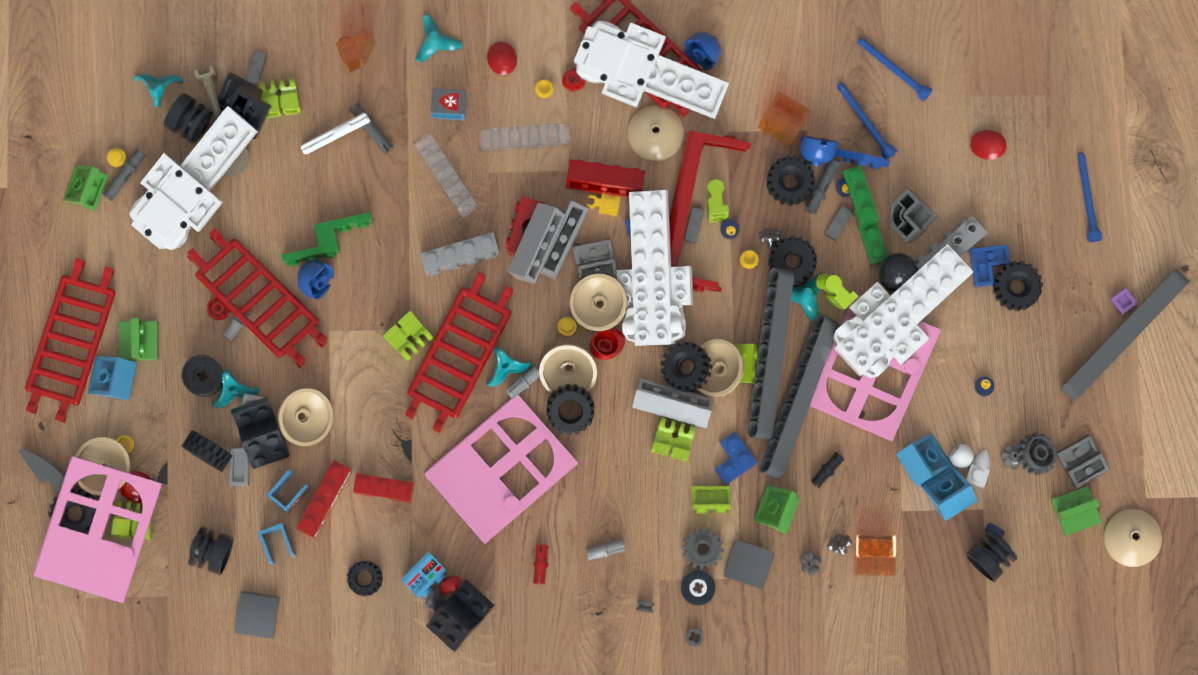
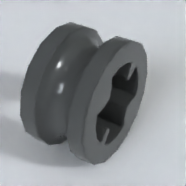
[636,600,655,613]
[686,629,703,647]

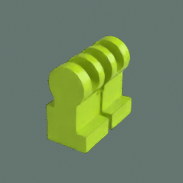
[260,77,301,118]
[706,179,729,223]
[815,273,858,310]
[383,311,433,362]
[651,417,696,461]
[111,501,153,540]

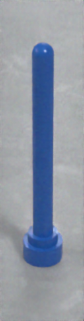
[857,38,933,102]
[837,83,898,159]
[1077,152,1103,242]

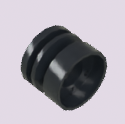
[164,93,213,144]
[181,355,224,397]
[188,527,234,575]
[965,530,1018,582]

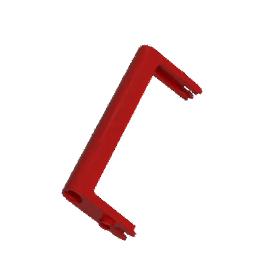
[669,131,751,293]

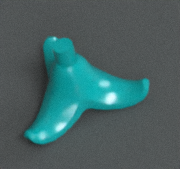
[415,14,463,63]
[133,74,184,107]
[791,273,822,322]
[486,347,532,387]
[211,369,260,408]

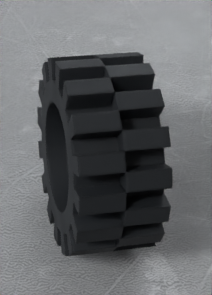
[347,561,383,596]

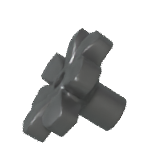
[758,228,783,248]
[1001,445,1024,470]
[827,534,852,555]
[800,551,821,576]
[425,590,447,613]

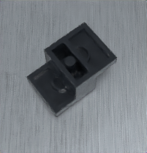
[217,72,272,140]
[231,397,289,469]
[426,579,495,652]

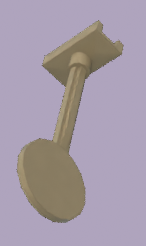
[194,66,249,176]

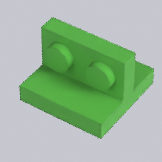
[63,165,108,211]
[119,318,158,361]
[753,485,800,534]
[1051,486,1102,536]

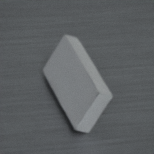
[229,447,249,486]

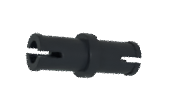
[810,452,845,488]

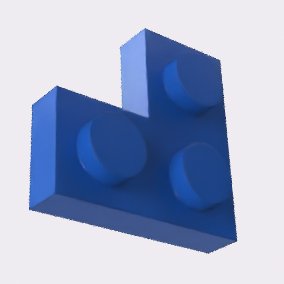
[836,149,890,170]
[969,245,1010,288]
[715,432,757,485]

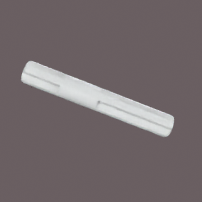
[300,113,370,154]

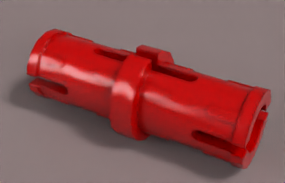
[533,545,549,585]

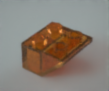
[336,30,375,73]
[758,91,811,147]
[854,535,896,577]

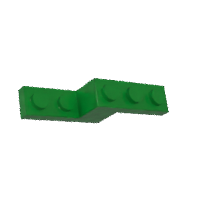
[842,165,888,266]
[281,212,373,267]

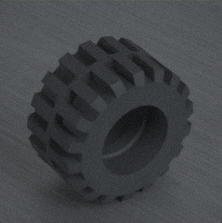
[546,384,595,435]

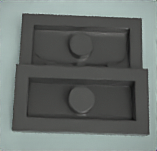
[572,238,617,280]
[1056,435,1110,488]
[723,540,775,590]
[234,591,280,639]

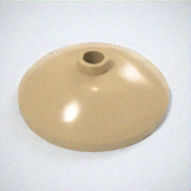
[627,105,684,162]
[570,274,627,331]
[690,339,744,397]
[539,344,597,393]
[278,388,333,446]
[75,437,131,495]
[1104,509,1162,567]

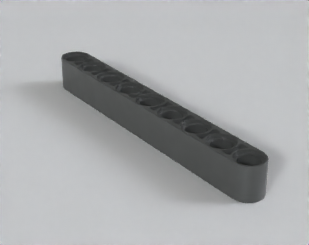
[748,268,794,440]
[1061,269,1190,402]
[760,314,839,480]

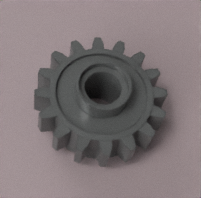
[1016,432,1057,476]
[681,528,724,571]

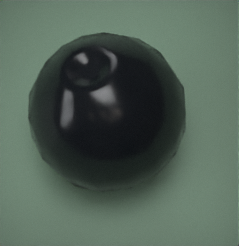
[878,253,917,292]

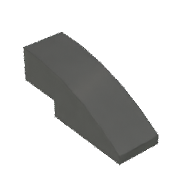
[19,448,65,494]

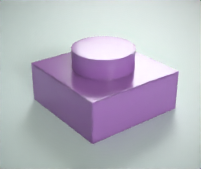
[1110,288,1138,315]

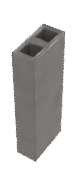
[246,51,267,86]
[825,206,853,241]
[684,208,705,243]

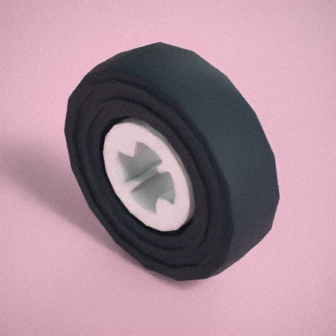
[681,571,716,606]

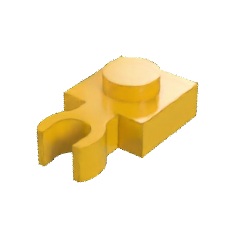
[586,194,621,217]

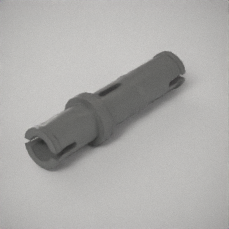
[349,103,393,154]
[102,149,146,201]
[805,159,841,214]

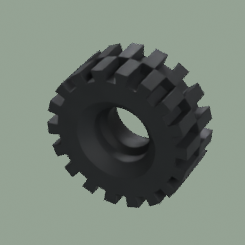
[766,155,815,206]
[768,236,817,286]
[993,261,1043,311]
[661,341,712,392]
[181,430,233,472]
[49,488,96,534]

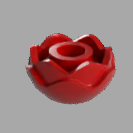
[562,68,585,92]
[207,297,230,320]
[440,575,462,595]

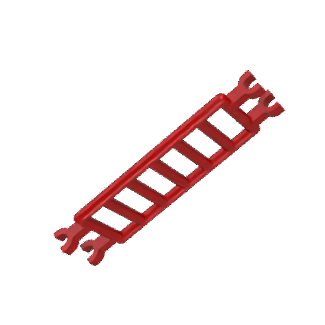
[570,0,702,118]
[187,228,328,368]
[25,258,116,423]
[405,272,513,433]

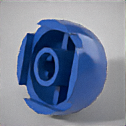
[684,32,722,70]
[800,136,839,166]
[297,260,334,300]

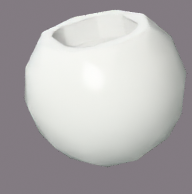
[949,444,974,468]

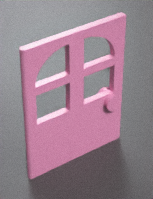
[810,294,941,442]
[423,395,578,544]
[33,456,162,603]

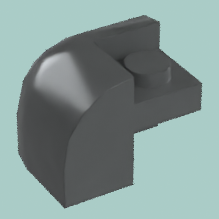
[889,188,938,243]

